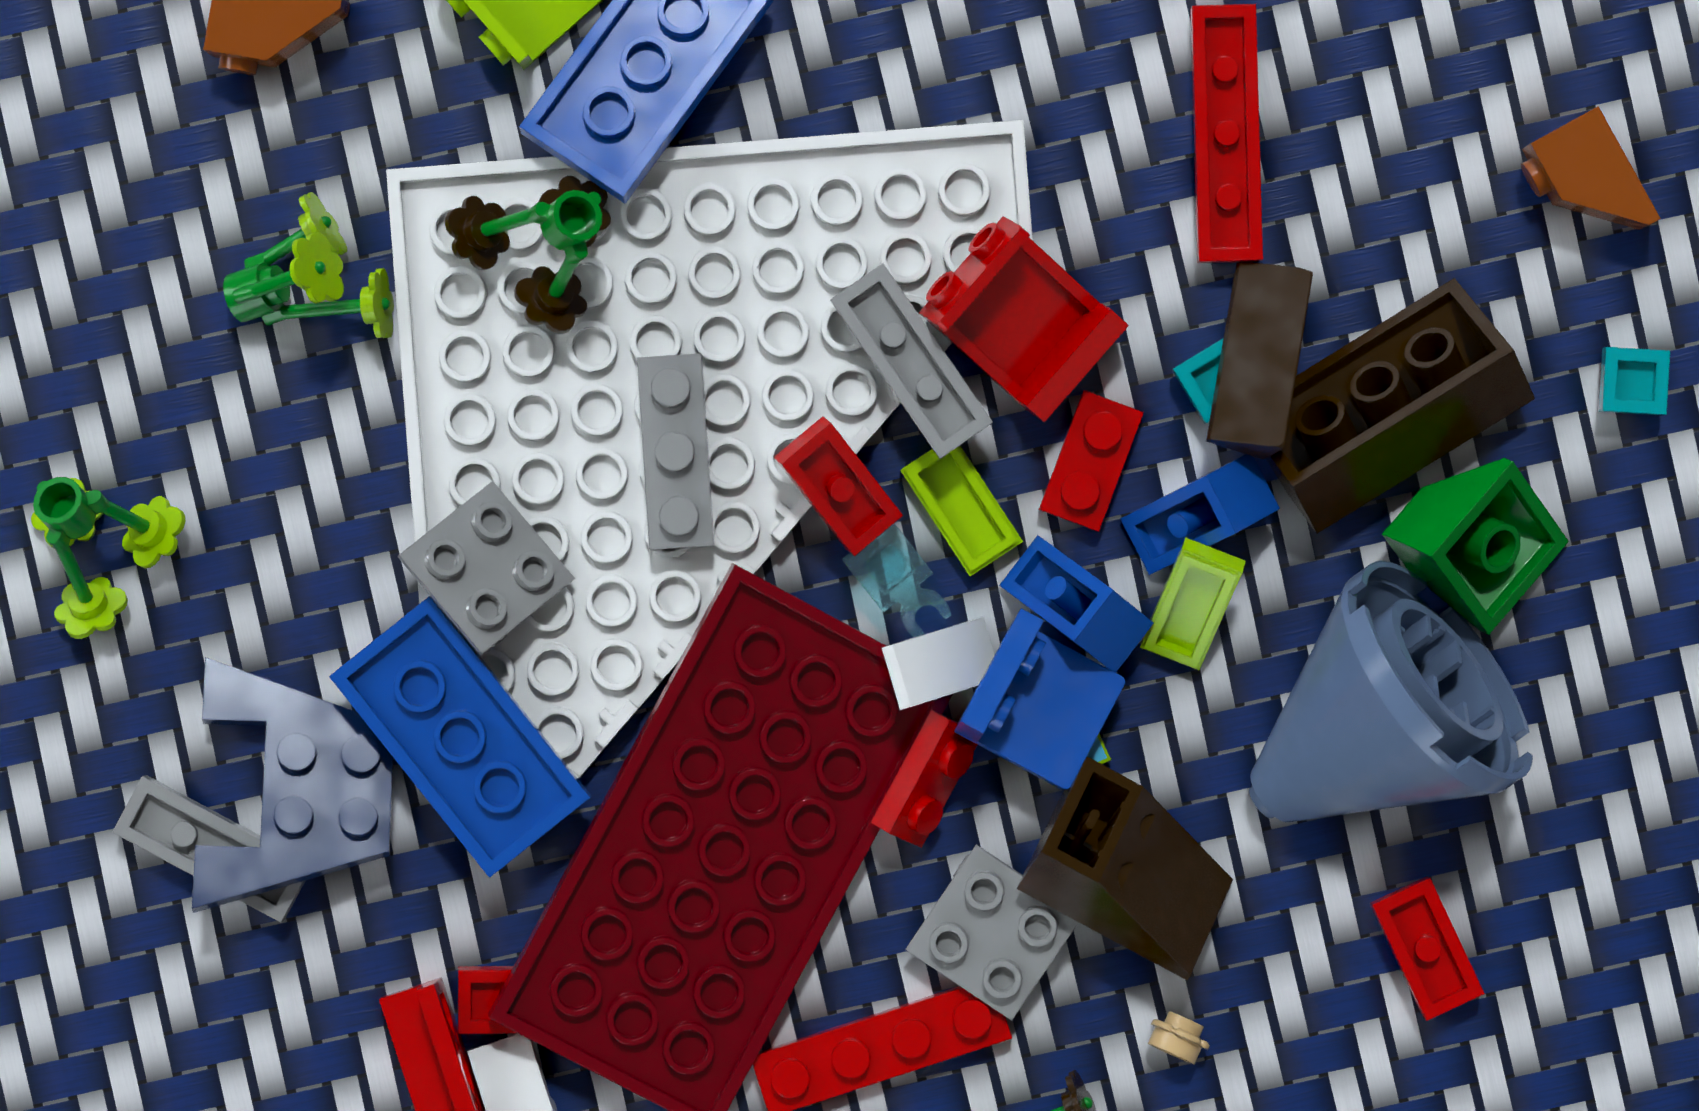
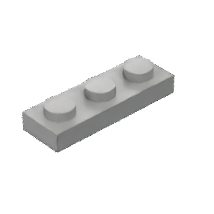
[830,263,993,459]
[637,353,715,550]
[112,775,306,922]

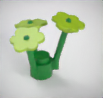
[223,192,394,338]
[31,477,186,639]

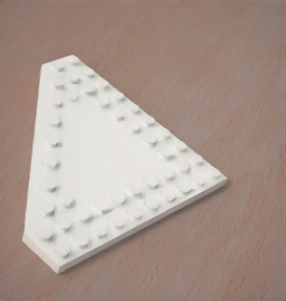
[386,120,1033,779]

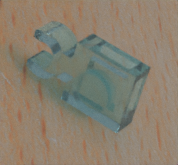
[842,523,951,637]

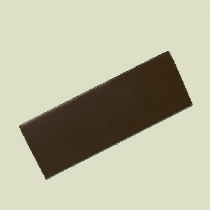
[1206,261,1313,459]

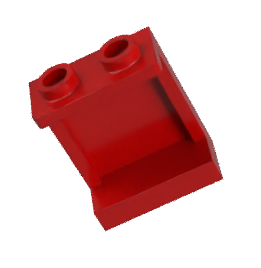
[919,216,1129,422]

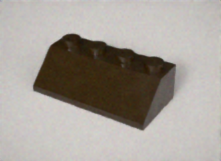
[1266,278,1535,534]

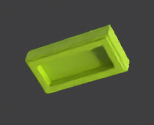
[900,446,1023,576]
[1140,538,1246,670]

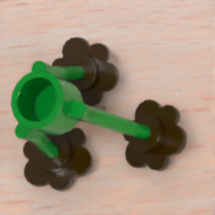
[445,176,611,334]

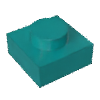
[1172,339,1223,424]
[1598,347,1670,415]

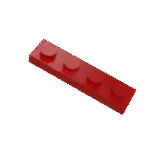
[1190,4,1263,263]
[753,986,1012,1111]

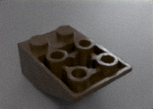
[1017,756,1233,980]

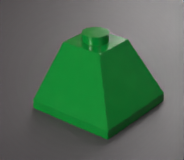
[1382,458,1569,635]

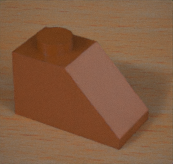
[203,0,350,75]
[1521,106,1661,230]

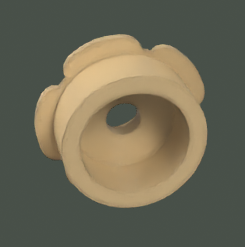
[1148,1011,1210,1065]

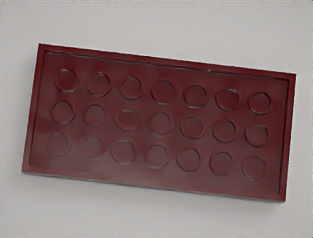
[488,563,953,1111]

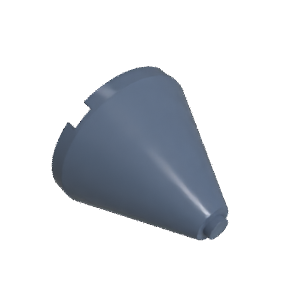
[1249,561,1533,822]

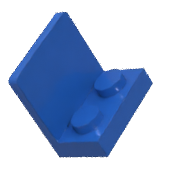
[954,608,1125,791]

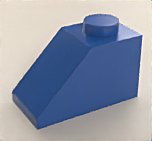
[1120,454,1280,575]
[999,535,1154,673]

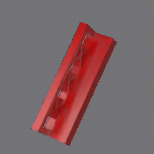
[379,977,485,1111]

